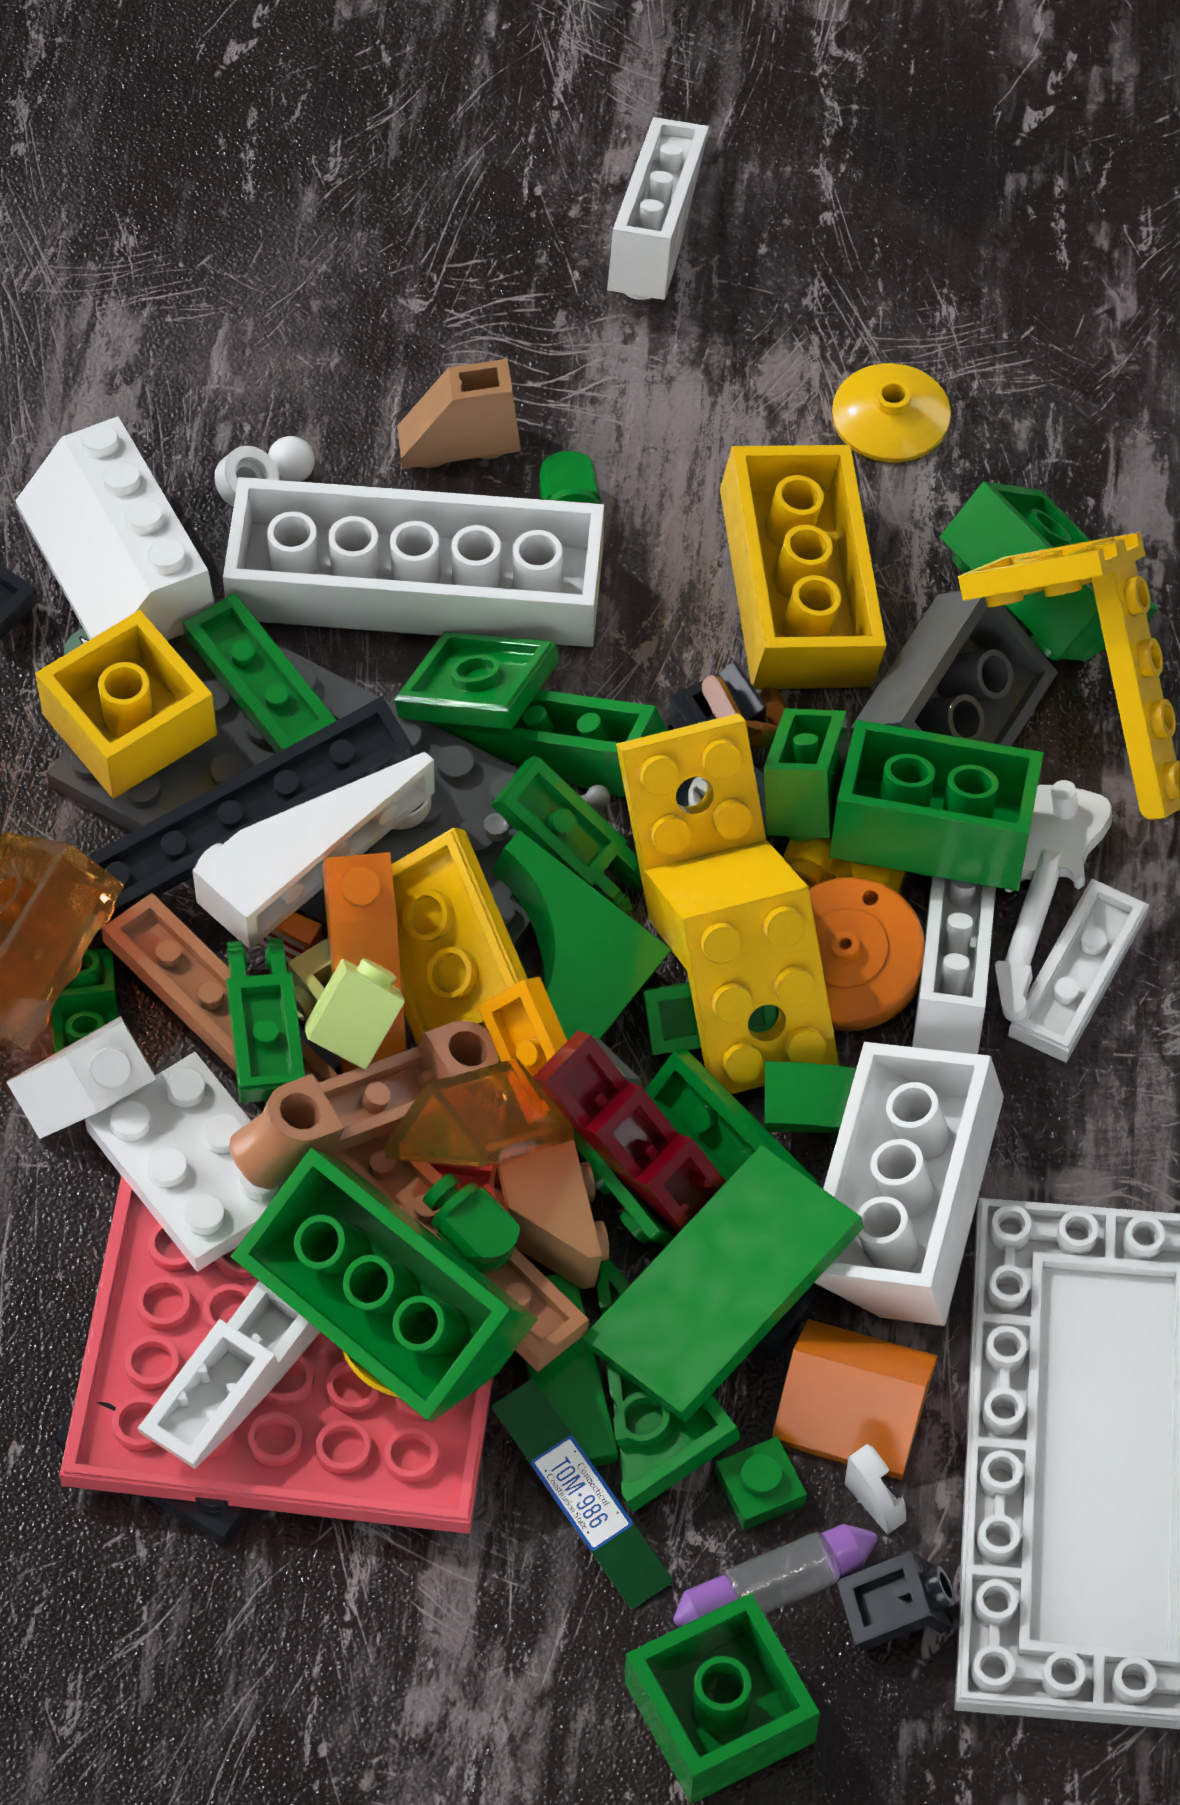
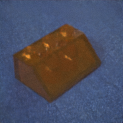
[0,832,125,1051]

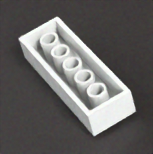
[223,477,604,647]

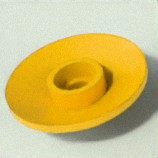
[832,363,951,463]

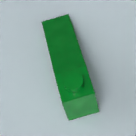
[427,690,667,797]

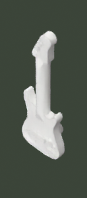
[995,780,1113,1022]

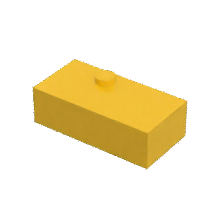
[720,445,886,689]

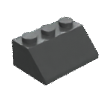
[851,591,1058,746]

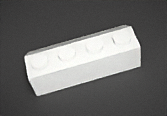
[16,416,215,641]
[814,1042,1004,1326]

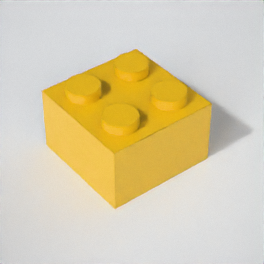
[35,610,217,799]

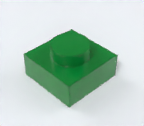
[715,1436,807,1531]

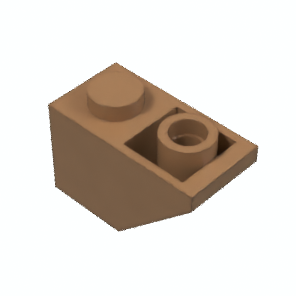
[397,359,521,469]
[489,1139,609,1289]

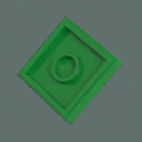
[394,631,559,730]

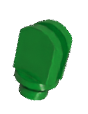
[539,451,601,504]
[423,1173,520,1274]

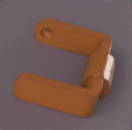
[702,675,788,749]

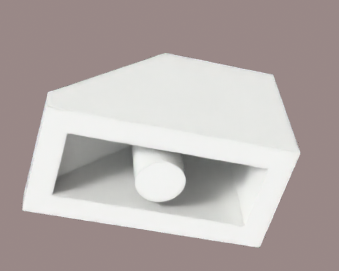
[7,1016,156,1139]

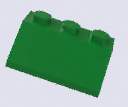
[940,481,1159,661]

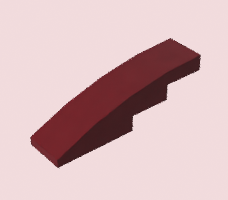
[533,1030,726,1236]

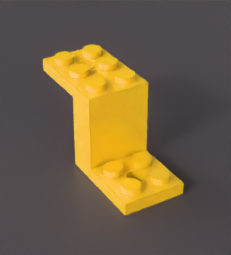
[616,713,839,1094]

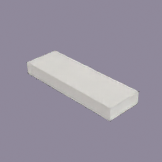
[1008,879,1149,1063]

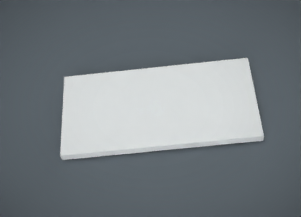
[954,1198,1180,1729]

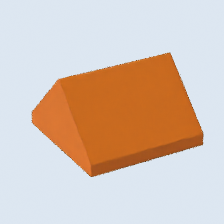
[771,1319,938,1480]

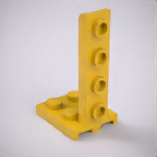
[958,532,1180,820]

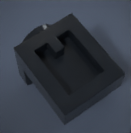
[836,1550,955,1651]

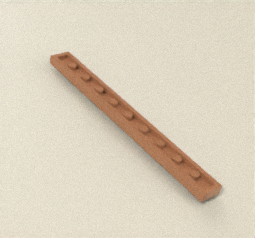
[102,893,589,1372]

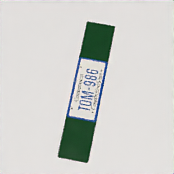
[492,1379,673,1609]

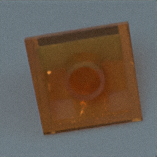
[385,1058,574,1167]

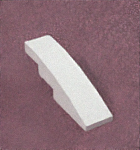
[138,1281,320,1469]

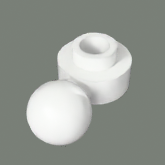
[214,436,315,507]

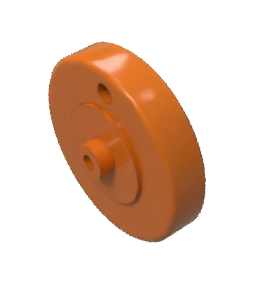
[809,877,925,1031]

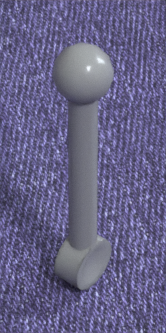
[484,785,611,841]

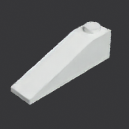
[607,117,709,300]
[192,752,435,950]
[912,876,996,1054]

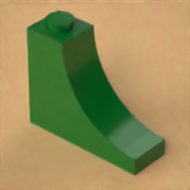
[491,830,672,1041]

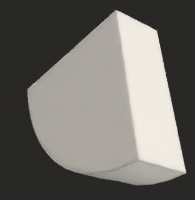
[844,1443,906,1535]

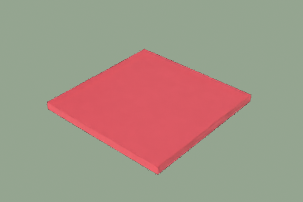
[59,1153,494,1534]

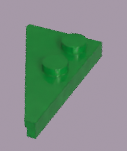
[597,1258,741,1513]

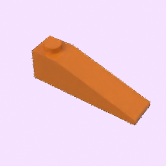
[322,852,407,1074]

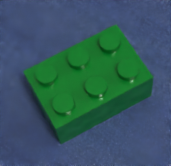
[829,719,1044,891]

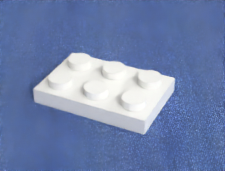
[85,1052,289,1272]

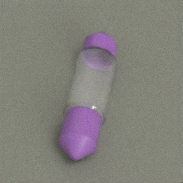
[673,1524,878,1627]

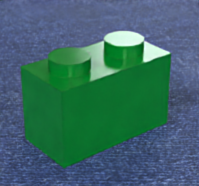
[764,708,848,842]

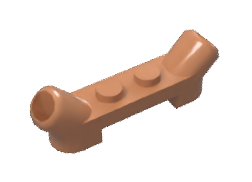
[229,1020,505,1190]

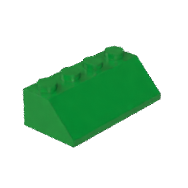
[230,1147,538,1422]

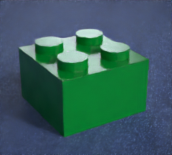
[625,1592,820,1804]

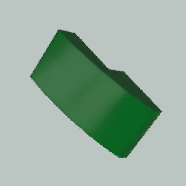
[48,948,119,1054]
[765,1061,857,1142]

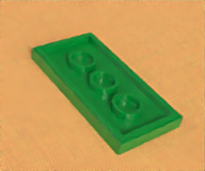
[583,1145,864,1423]

